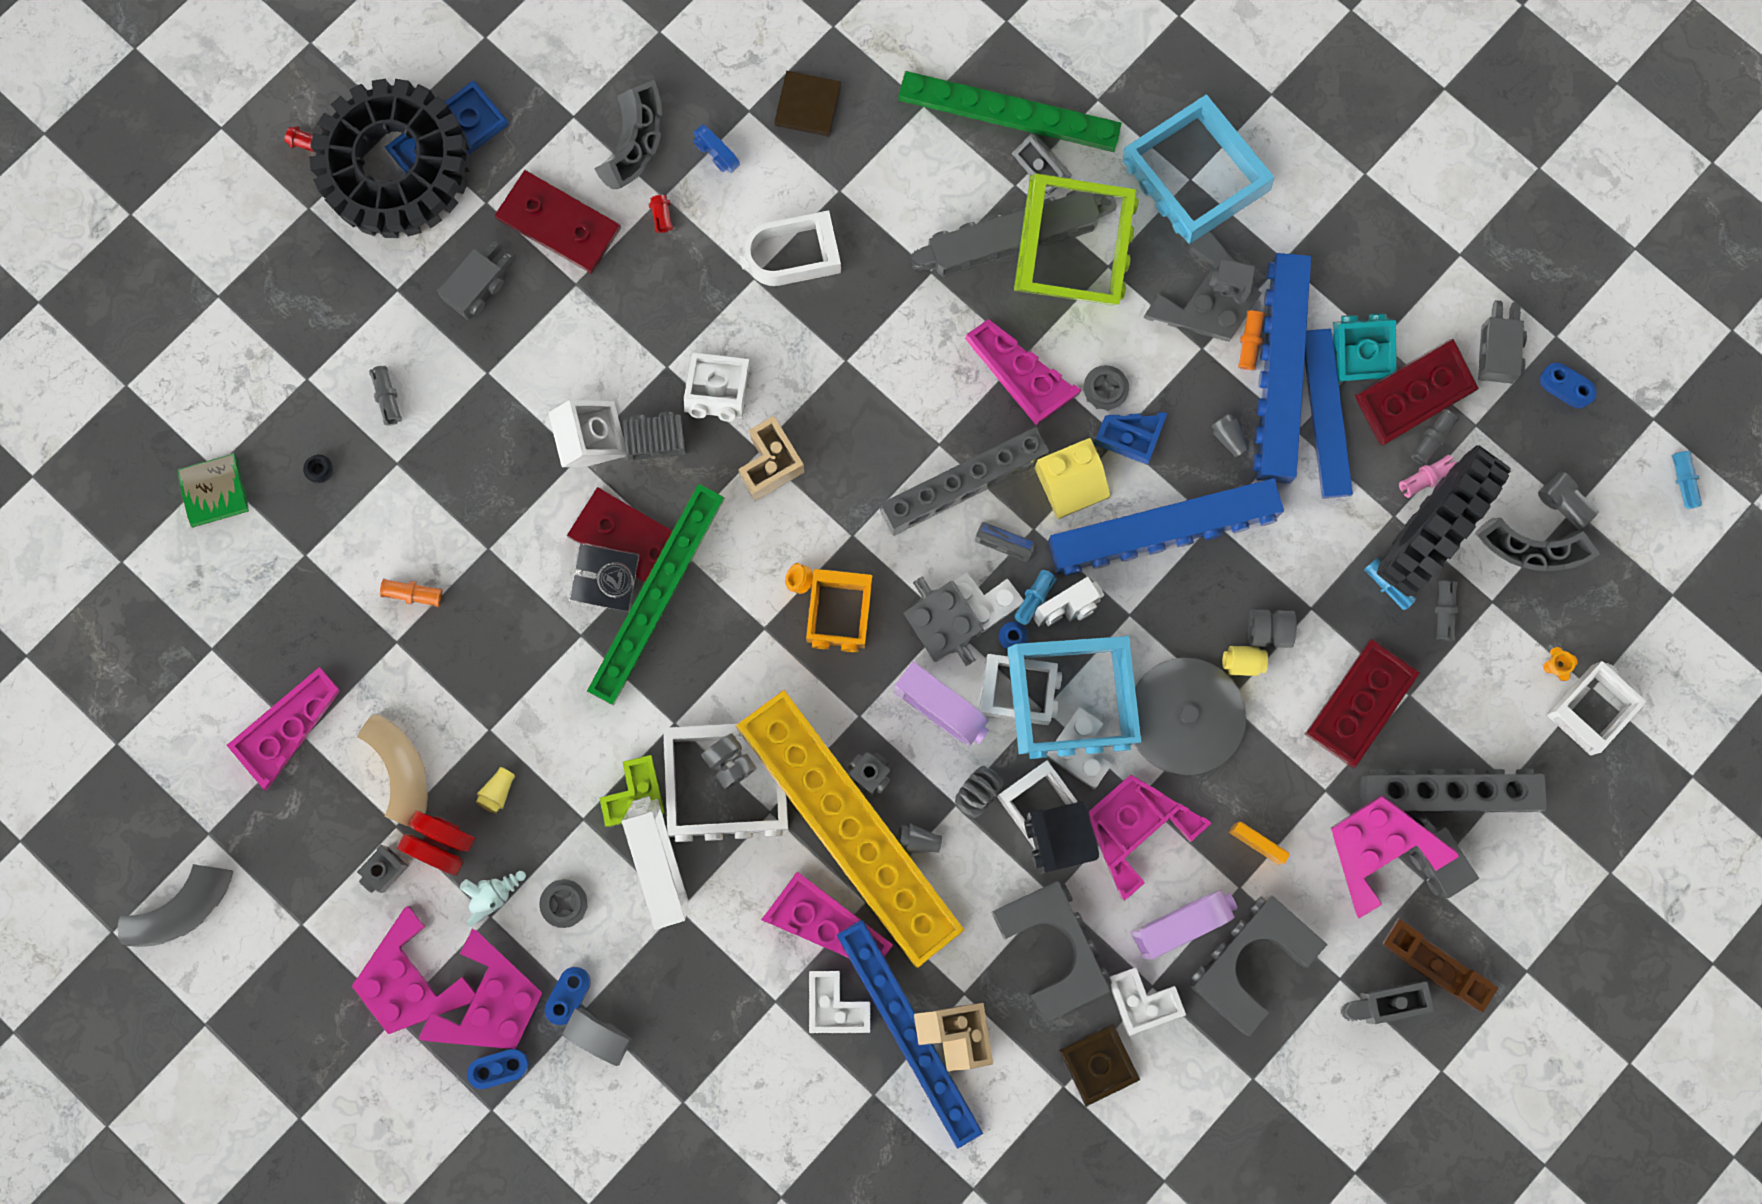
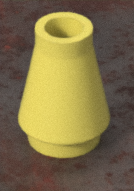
[476,767,515,814]

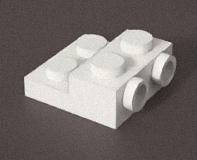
[684,353,749,422]
[1033,577,1104,627]

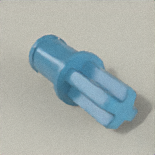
[1671,451,1702,509]
[1364,557,1416,610]
[1015,570,1057,625]

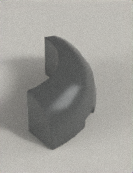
[594,80,662,189]
[1475,518,1600,571]
[118,864,233,947]

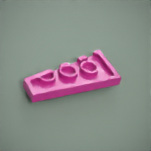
[965,319,1082,426]
[226,667,341,791]
[761,872,893,958]

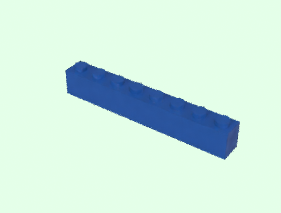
[1253,253,1311,484]
[1048,478,1284,576]

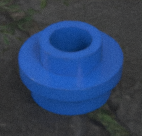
[998,622,1028,650]

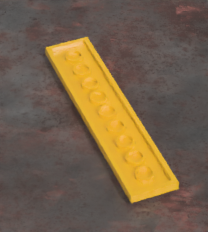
[735,690,964,968]

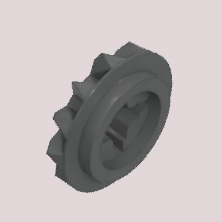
[1083,365,1129,411]
[539,879,588,928]

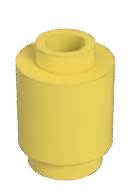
[1222,646,1268,676]

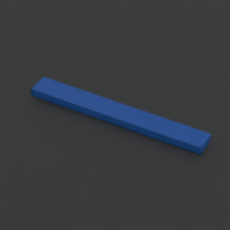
[836,920,983,1149]

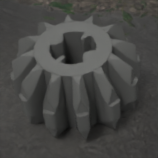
[955,766,1003,818]

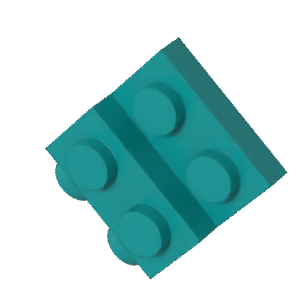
[1333,313,1396,381]

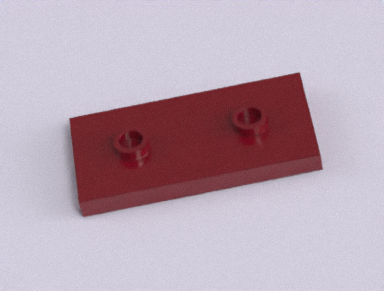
[494,169,621,274]
[1354,339,1479,445]
[566,487,672,583]
[1305,639,1420,769]

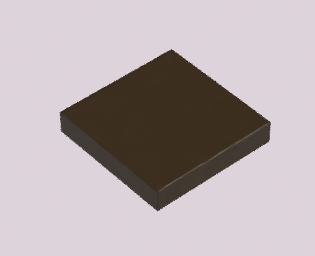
[774,70,841,137]
[1058,1024,1140,1107]

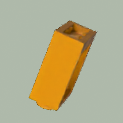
[806,569,872,653]

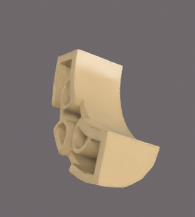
[357,714,428,828]

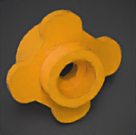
[1543,647,1578,681]

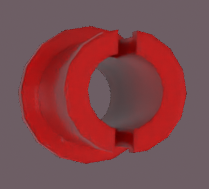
[284,126,316,154]
[648,195,673,233]

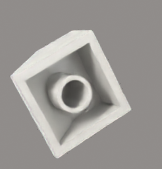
[549,400,626,467]

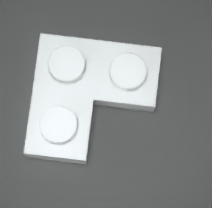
[954,572,1024,637]
[1047,707,1112,789]
[1110,967,1186,1036]
[809,971,870,1033]

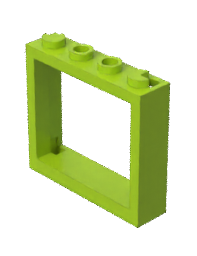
[1014,173,1139,305]

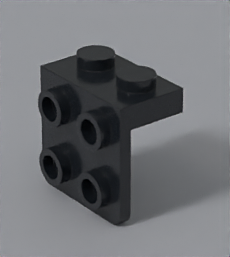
[1024,802,1099,874]

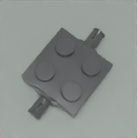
[904,576,985,666]

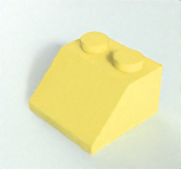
[1034,438,1111,520]

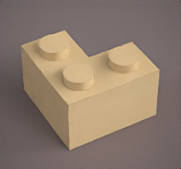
[738,416,805,501]
[914,1003,993,1071]

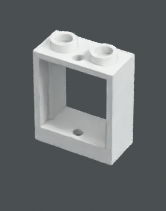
[979,654,1062,725]
[1547,661,1647,755]
[997,760,1077,849]

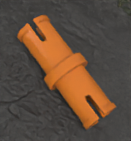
[1238,310,1265,371]
[380,578,443,607]

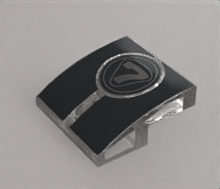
[568,542,640,612]

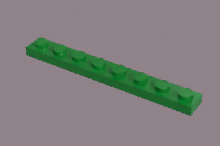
[898,71,1122,153]
[587,484,725,705]

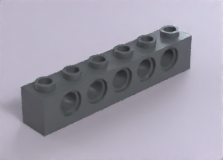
[880,427,1049,536]
[1359,769,1547,813]

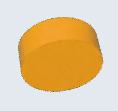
[785,563,813,594]

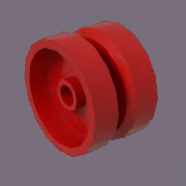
[397,810,476,876]

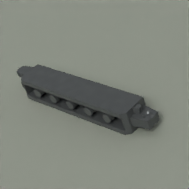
[911,190,1117,277]

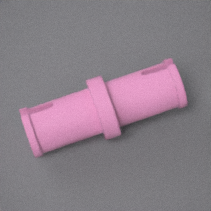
[1399,455,1456,498]

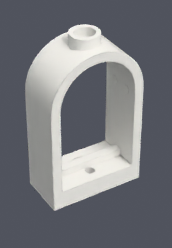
[739,210,841,286]

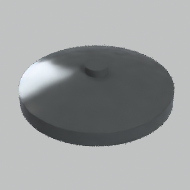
[1134,658,1246,776]

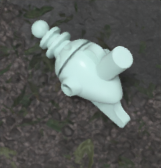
[460,871,526,927]

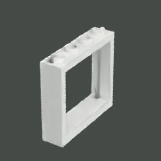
[663,724,789,842]
[622,796,689,930]

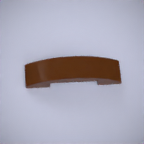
[1382,919,1499,1013]

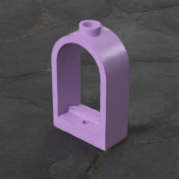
[894,661,989,746]
[1131,890,1237,959]

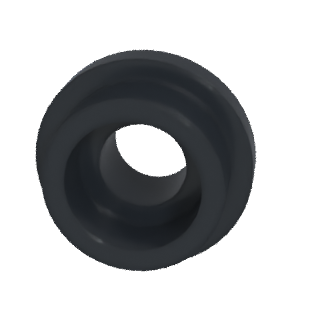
[303,454,333,484]

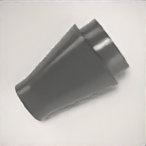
[1211,413,1249,458]
[897,823,942,853]

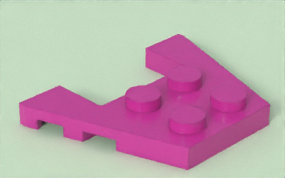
[1088,775,1211,901]
[1331,795,1459,919]
[352,906,476,1034]
[418,928,542,1049]

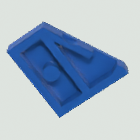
[1094,412,1167,465]

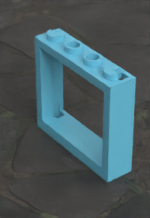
[1122,94,1275,244]
[1008,636,1141,759]

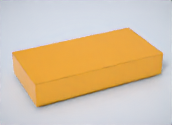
[1228,822,1290,865]

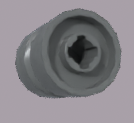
[1248,609,1297,648]
[701,733,757,790]

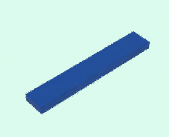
[1304,328,1353,499]

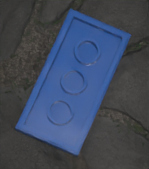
[385,80,509,174]

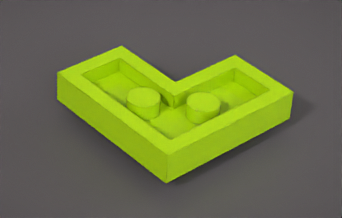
[599,755,665,827]

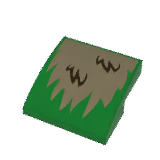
[178,453,249,528]

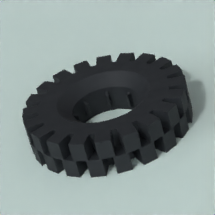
[309,78,471,238]
[1376,445,1511,597]

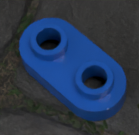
[693,124,740,173]
[1540,363,1597,409]
[545,967,591,1025]
[467,1049,529,1089]

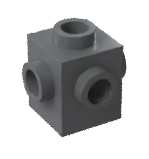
[848,752,891,796]

